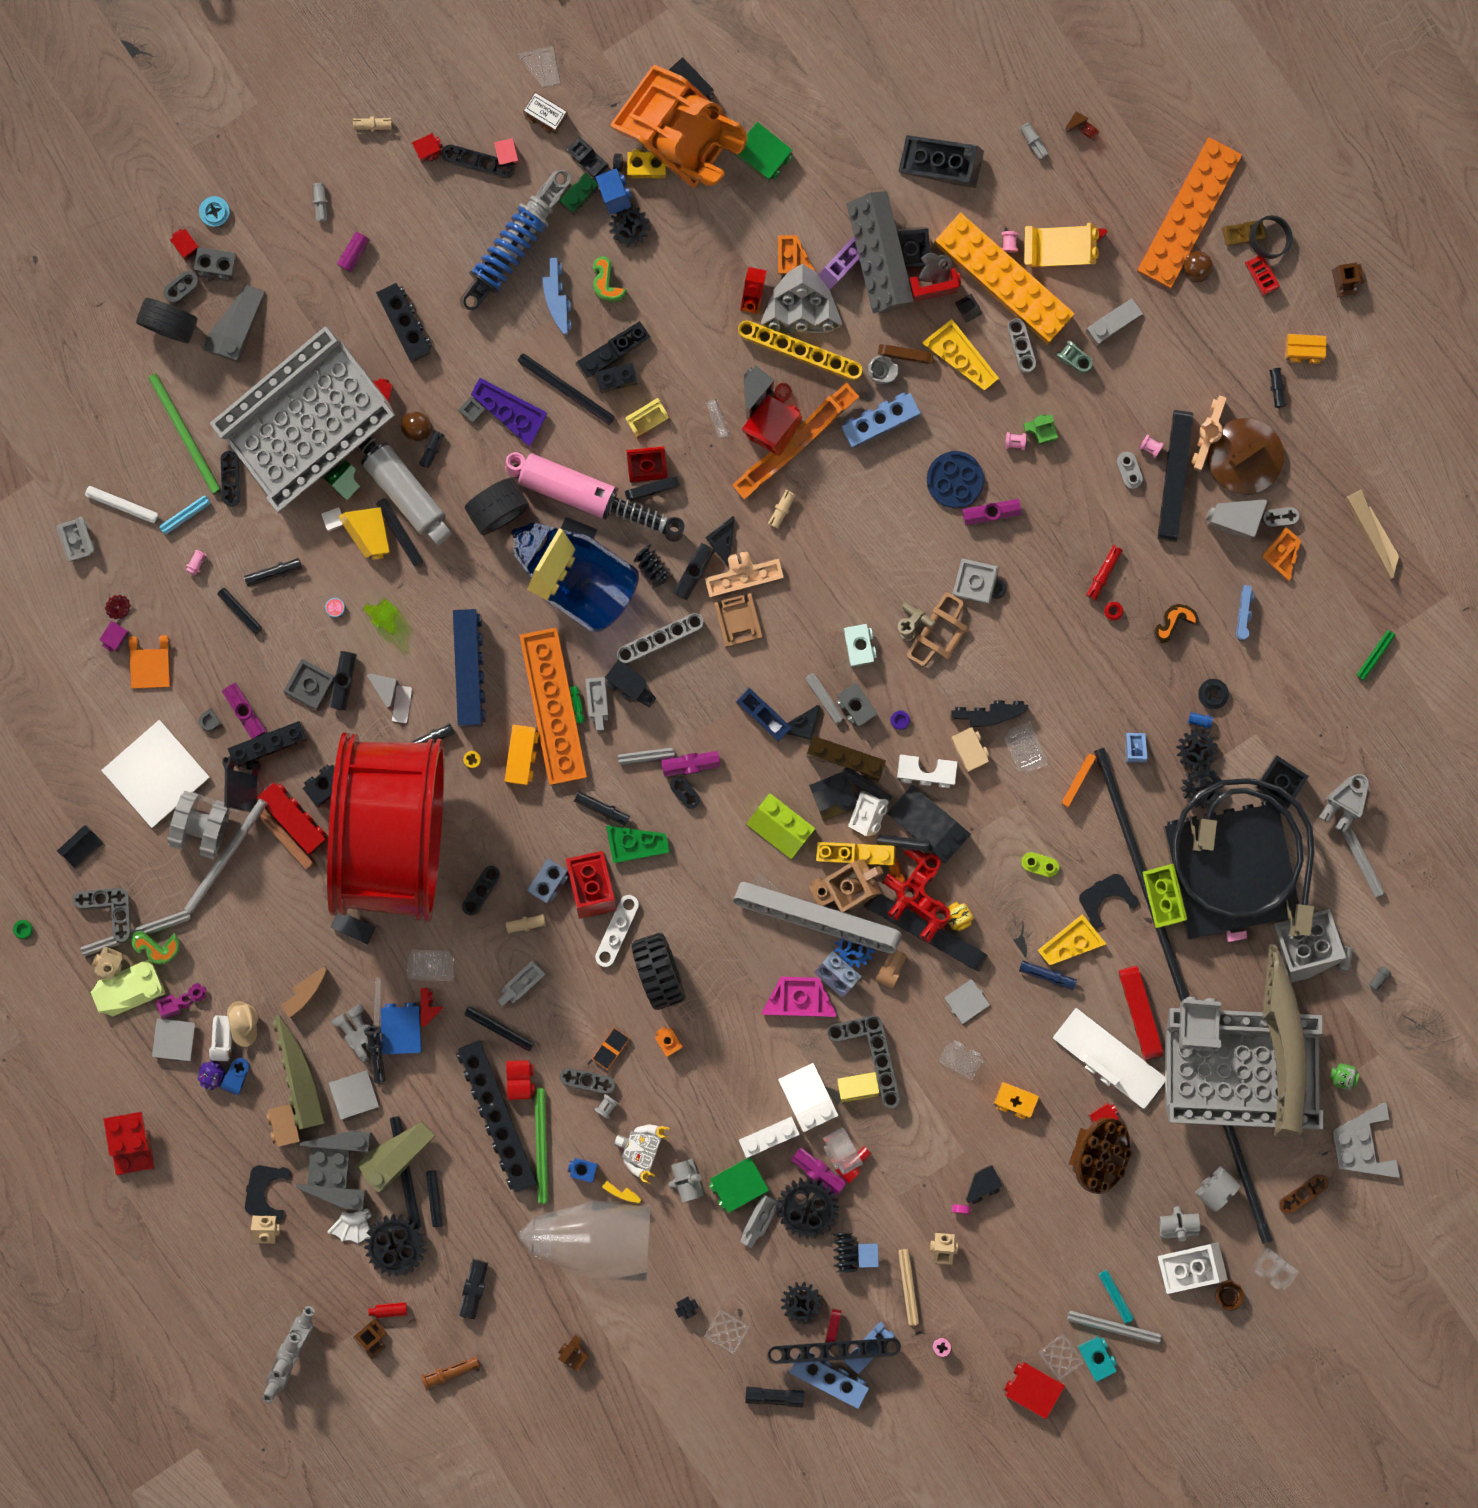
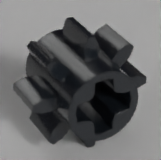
[675,1296,699,1320]

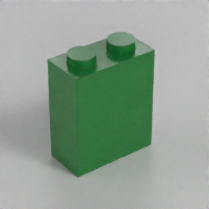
[733,122,793,183]
[708,1157,769,1213]

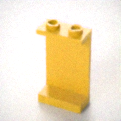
[1025,223,1099,267]

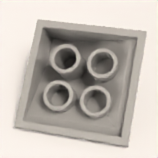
[1274,909,1346,983]

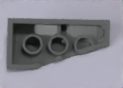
[203,285,265,363]

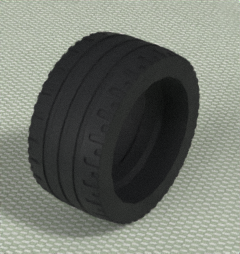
[136,298,198,343]

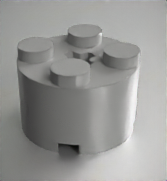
[1195,1166,1241,1212]

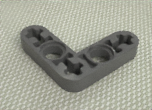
[72,888,131,944]

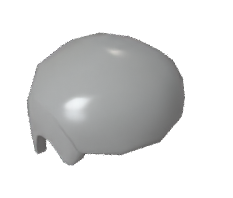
[868,356,898,385]

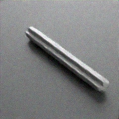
[1067,1311,1161,1344]

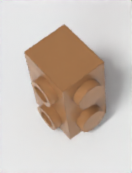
[266,1104,302,1147]

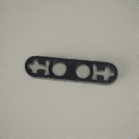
[442,145,514,178]

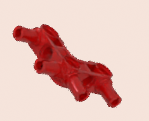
[882,849,950,943]

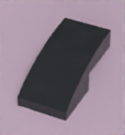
[567,137,609,179]
[330,912,376,945]

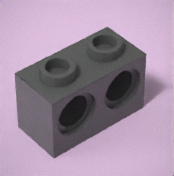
[194,247,237,281]

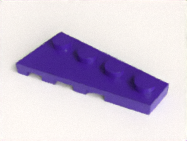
[471,378,548,447]

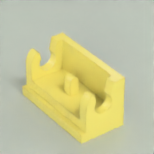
[625,398,669,438]
[838,1072,879,1103]

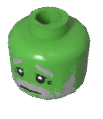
[1330,1063,1359,1091]

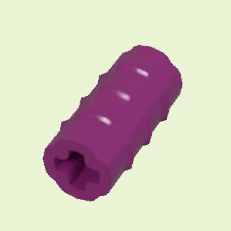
[337,231,370,273]

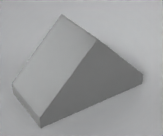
[367,674,398,709]

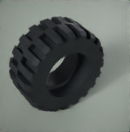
[631,933,685,1010]

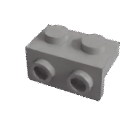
[56,517,94,562]

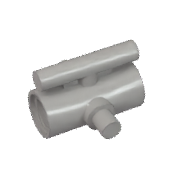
[669,1158,704,1202]
[1159,1206,1200,1242]

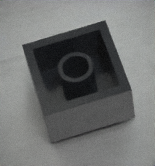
[1254,755,1309,809]

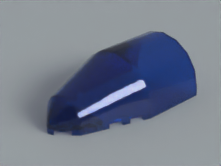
[511,522,639,632]

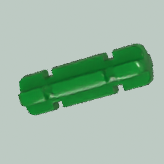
[569,686,585,724]

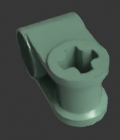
[1056,340,1093,375]

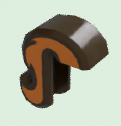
[1154,604,1199,643]

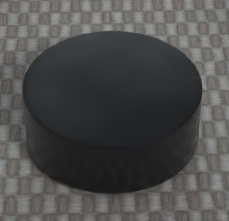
[613,153,623,173]
[992,579,1006,599]

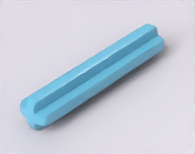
[160,496,210,535]

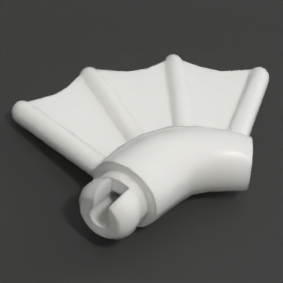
[328,1209,372,1244]

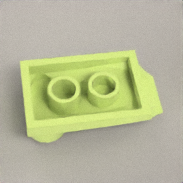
[91,959,166,1017]

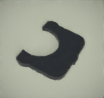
[1079,874,1138,929]
[245,1165,290,1221]

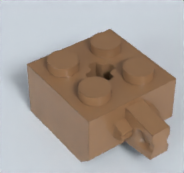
[824,859,883,913]

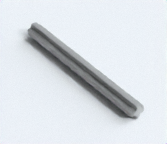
[81,910,191,957]

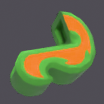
[593,256,628,303]
[131,931,179,964]

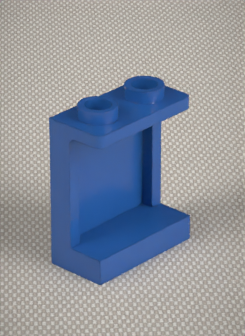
[380,1003,422,1054]

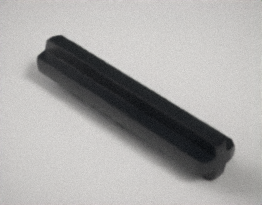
[217,588,262,634]
[842,767,892,803]
[876,834,931,852]
[426,1170,443,1227]

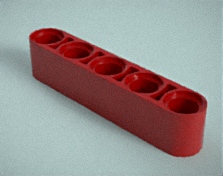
[1118,965,1164,1061]

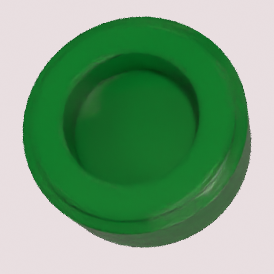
[13,920,33,939]

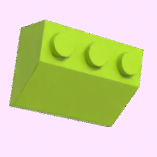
[746,793,815,859]
[1142,864,1187,928]

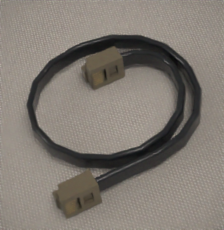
[1172,778,1315,936]

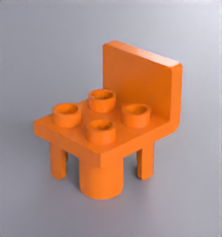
[611,65,747,189]

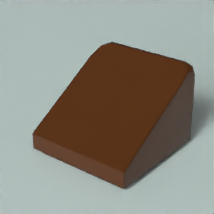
[1065,111,1088,132]

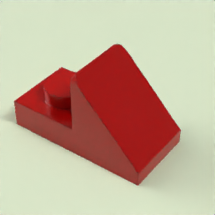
[420,988,445,1026]

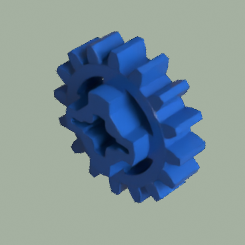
[834,938,875,968]

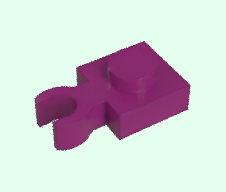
[155,993,192,1019]

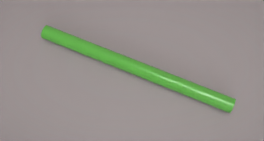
[148,373,221,494]

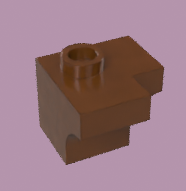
[1332,262,1365,298]
[352,1319,387,1359]
[558,1334,589,1372]

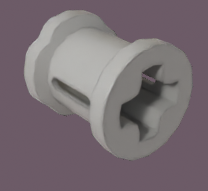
[594,1094,619,1120]

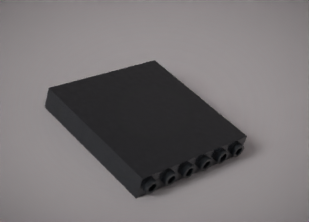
[1163,801,1299,939]

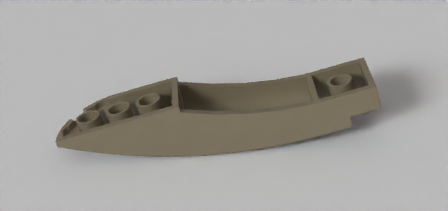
[1262,944,1306,1138]

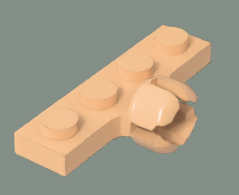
[1191,395,1227,472]
[705,552,784,597]

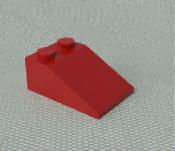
[565,851,616,919]

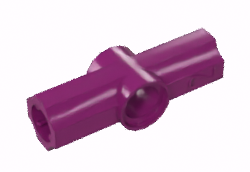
[962,499,1022,526]
[222,682,266,739]
[661,751,721,777]
[791,1147,846,1195]

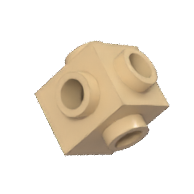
[93,946,122,980]
[251,1216,280,1244]
[930,1233,958,1265]

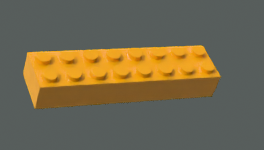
[934,212,1075,345]

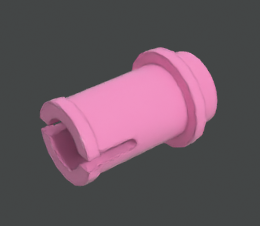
[186,550,207,576]

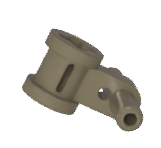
[897,603,936,641]

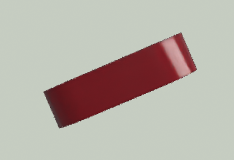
[825,1308,842,1343]

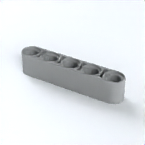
[617,613,704,665]

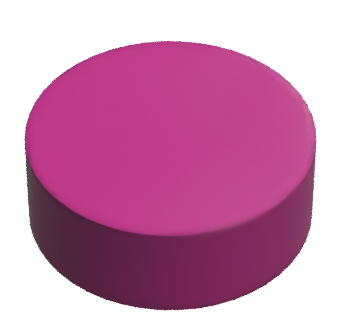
[951,1205,971,1215]

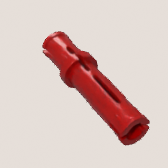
[1086,545,1123,601]

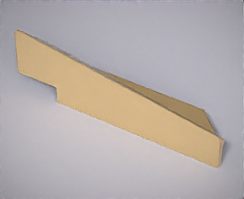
[1344,490,1399,580]

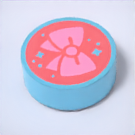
[325,598,345,617]

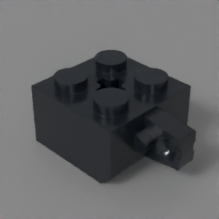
[605,659,656,708]

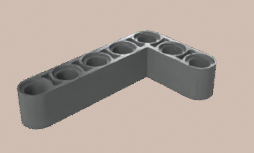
[827,1016,900,1108]

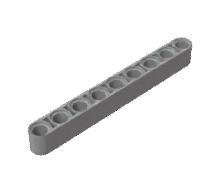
[733,882,902,954]

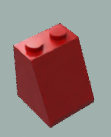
[742,395,803,457]

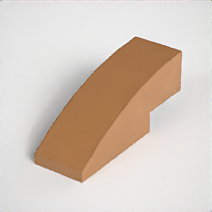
[281,966,328,1018]

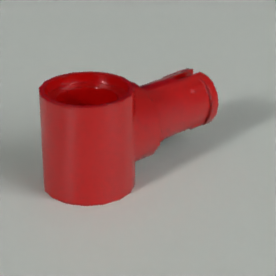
[835,1146,872,1184]

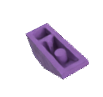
[818,236,859,290]

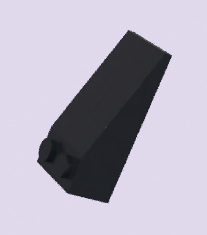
[898,135,984,188]
[887,785,971,864]

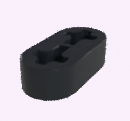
[670,777,700,809]

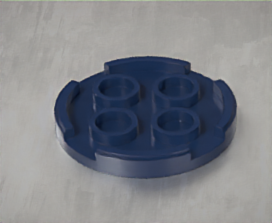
[927,451,984,508]

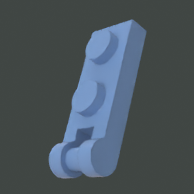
[1236,585,1254,641]
[844,1321,895,1374]

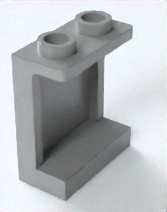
[1179,997,1222,1052]

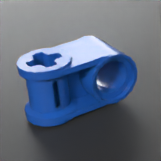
[220,1058,250,1096]

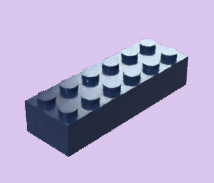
[453,609,486,728]

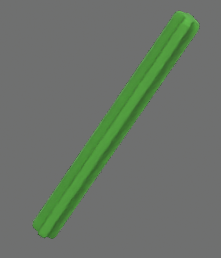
[535,1088,548,1204]

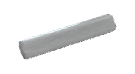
[805,673,844,724]
[618,748,675,765]

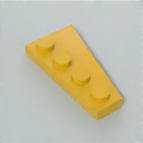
[922,319,999,391]

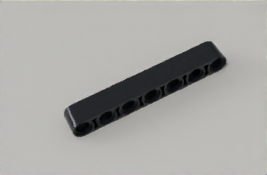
[1157,410,1193,542]
[864,894,988,972]
[766,1338,901,1365]

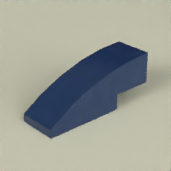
[735,687,791,742]

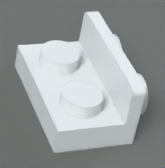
[848,791,889,836]

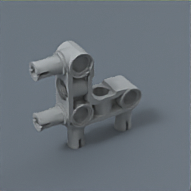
[262,1306,315,1403]

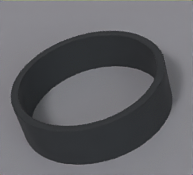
[1249,215,1293,259]

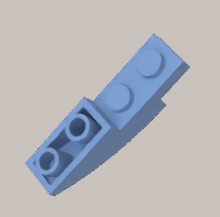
[543,258,571,336]

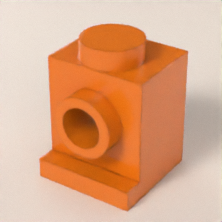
[654,1026,683,1057]

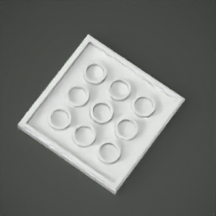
[101,720,210,828]

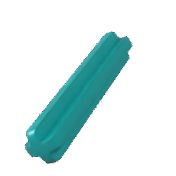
[1098,1270,1134,1324]

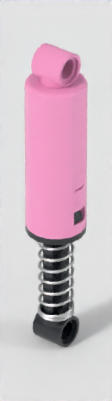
[505,452,685,542]

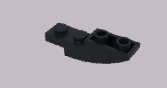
[575,321,651,379]
[950,700,1029,727]

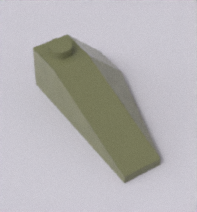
[358,1122,436,1193]

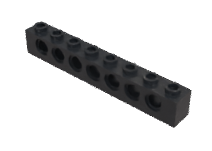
[456,1040,537,1192]

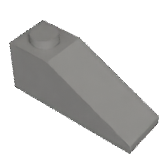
[1085,298,1143,347]

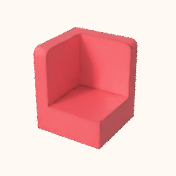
[494,138,519,165]

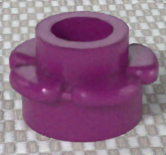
[188,983,207,1002]

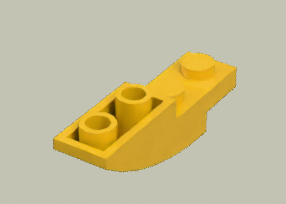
[816,842,896,865]

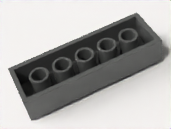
[846,191,914,314]

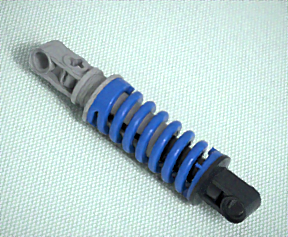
[460,170,571,310]

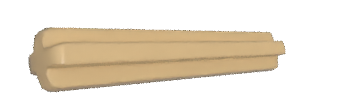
[898,1249,919,1326]

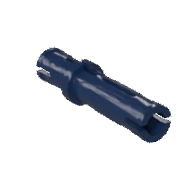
[1019,960,1077,991]

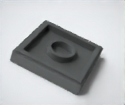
[283,659,335,710]

